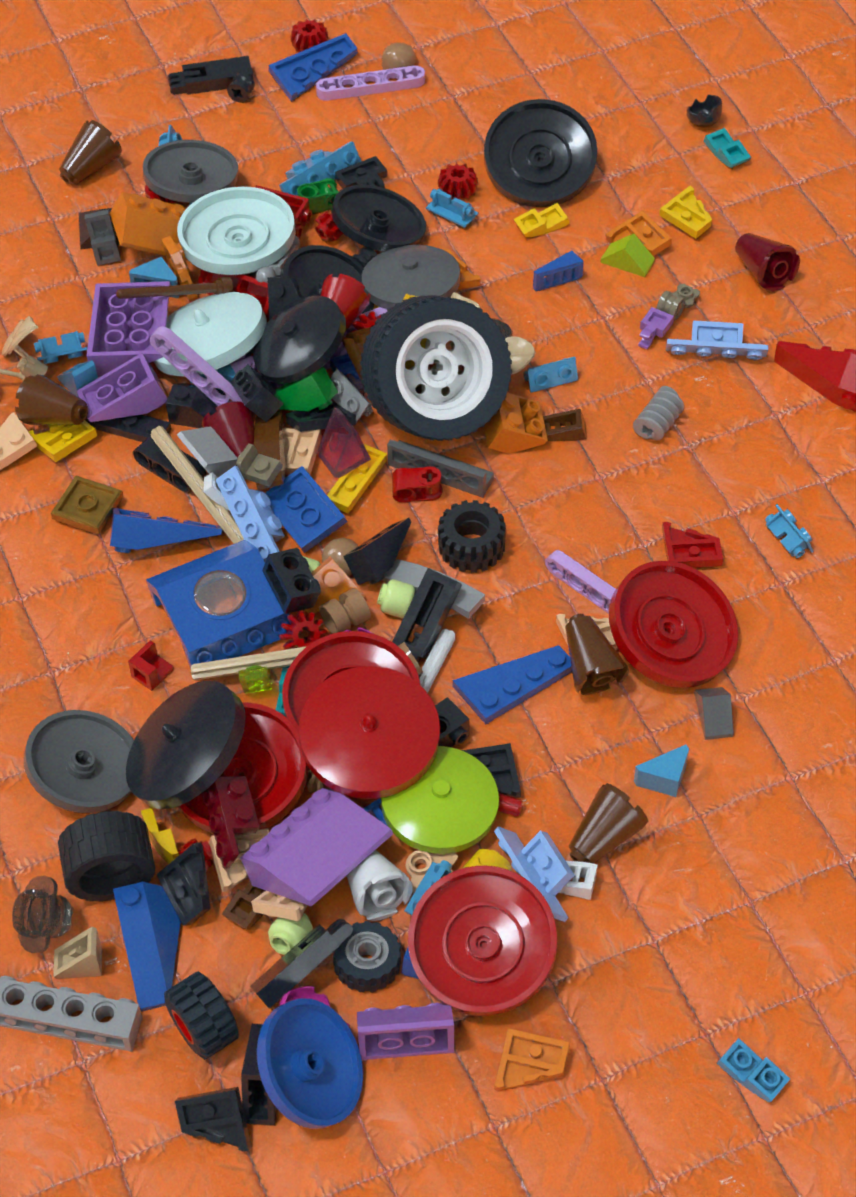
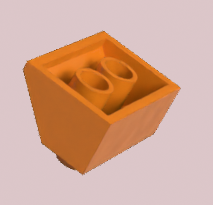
[110,192,186,260]

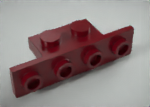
[203,776,260,869]

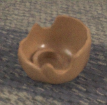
[382,43,416,70]
[322,537,358,576]

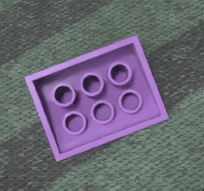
[87,281,170,377]
[240,788,393,906]

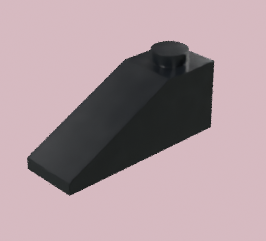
[343,518,411,585]

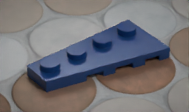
[269,33,358,102]
[453,645,572,724]

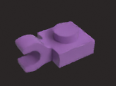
[638,307,674,349]

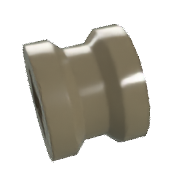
[656,291,685,321]

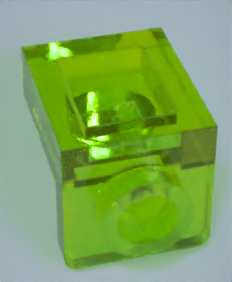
[238,665,272,694]

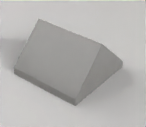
[177,427,238,477]

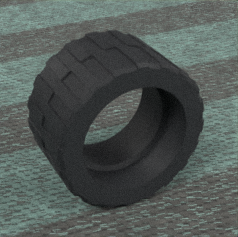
[58,811,156,902]

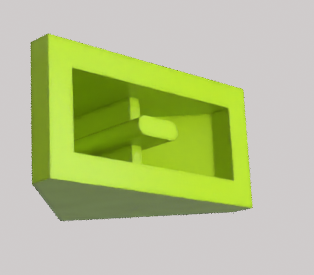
[600,234,655,277]

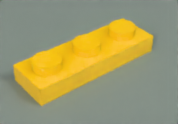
[327,444,387,514]

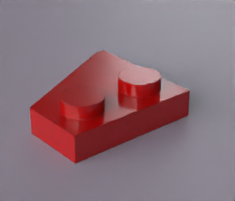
[662,521,723,568]

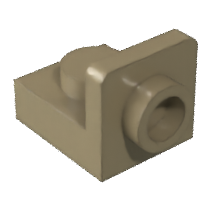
[236,444,283,487]

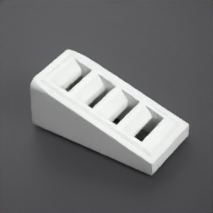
[558,861,598,900]

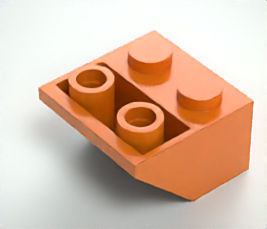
[484,393,548,454]

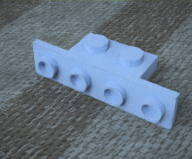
[666,321,769,360]
[216,466,285,562]
[494,826,575,922]

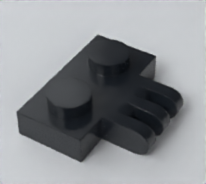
[335,156,387,189]

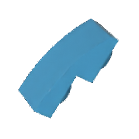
[716,1038,790,1103]

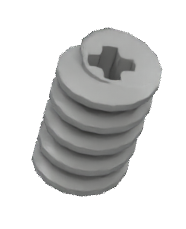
[633,386,684,440]

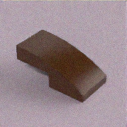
[222,881,266,930]

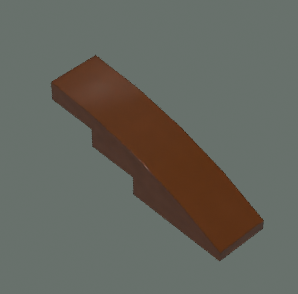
[254,410,287,490]

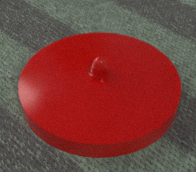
[609,561,738,688]
[282,631,420,732]
[299,666,440,799]
[178,702,309,833]
[408,866,557,1016]

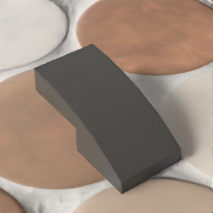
[85,210,121,266]

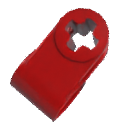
[392,466,443,503]

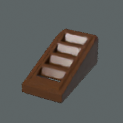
[543,409,586,441]

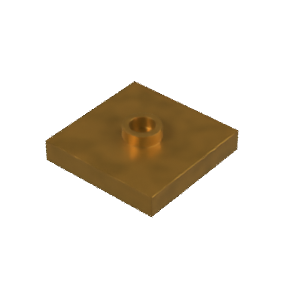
[51,476,123,535]

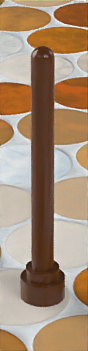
[116,277,233,299]

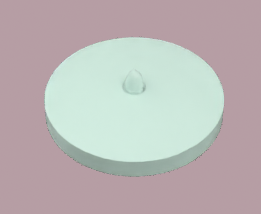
[177,187,295,275]
[154,292,267,376]

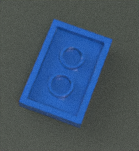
[265,466,347,553]

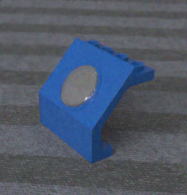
[146,540,290,669]

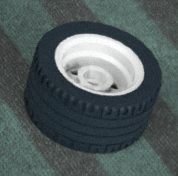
[360,295,512,441]

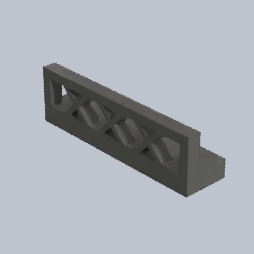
[387,439,494,498]

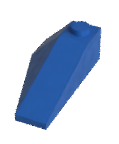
[110,508,222,553]

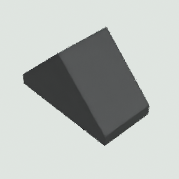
[694,687,734,740]

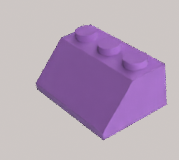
[357,1003,454,1060]

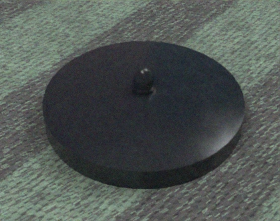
[484,99,597,207]
[126,681,246,809]

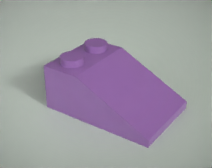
[77,353,168,422]

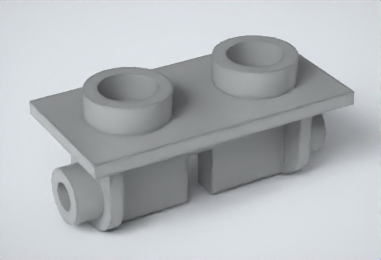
[330,369,373,423]

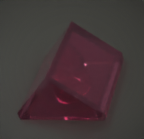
[317,407,371,478]

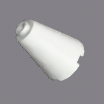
[347,850,413,921]

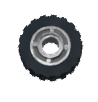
[333,921,401,992]

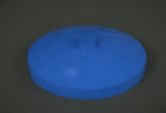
[257,998,363,1129]

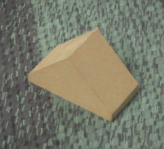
[53,927,102,979]

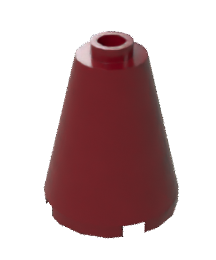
[735,233,800,292]
[202,401,255,466]

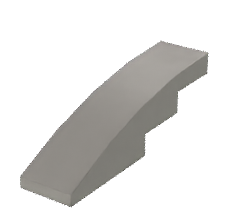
[382,559,485,619]

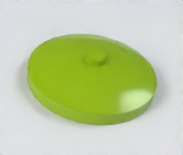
[381,746,499,854]

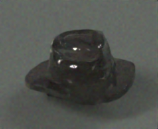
[12,876,74,953]

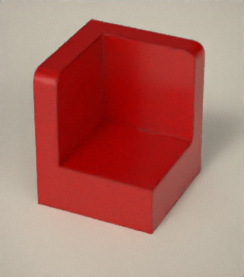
[128,640,173,691]

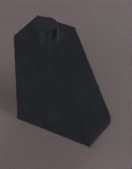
[241,1024,277,1125]

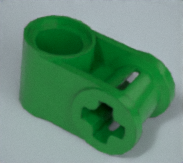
[297,178,339,215]

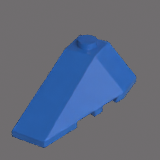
[113,882,182,1012]

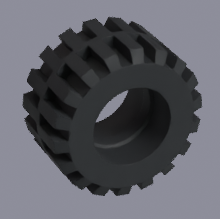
[438,500,506,573]

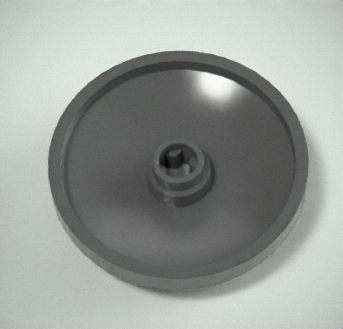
[143,140,238,202]
[362,245,461,309]
[23,710,134,813]

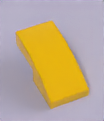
[514,203,570,237]
[141,808,179,864]

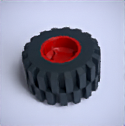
[164,971,239,1059]

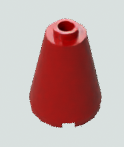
[320,274,371,332]

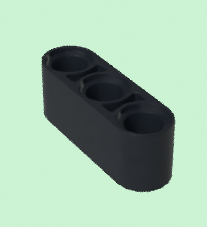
[133,435,206,493]

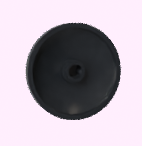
[331,185,426,252]
[280,245,374,314]
[253,296,346,384]

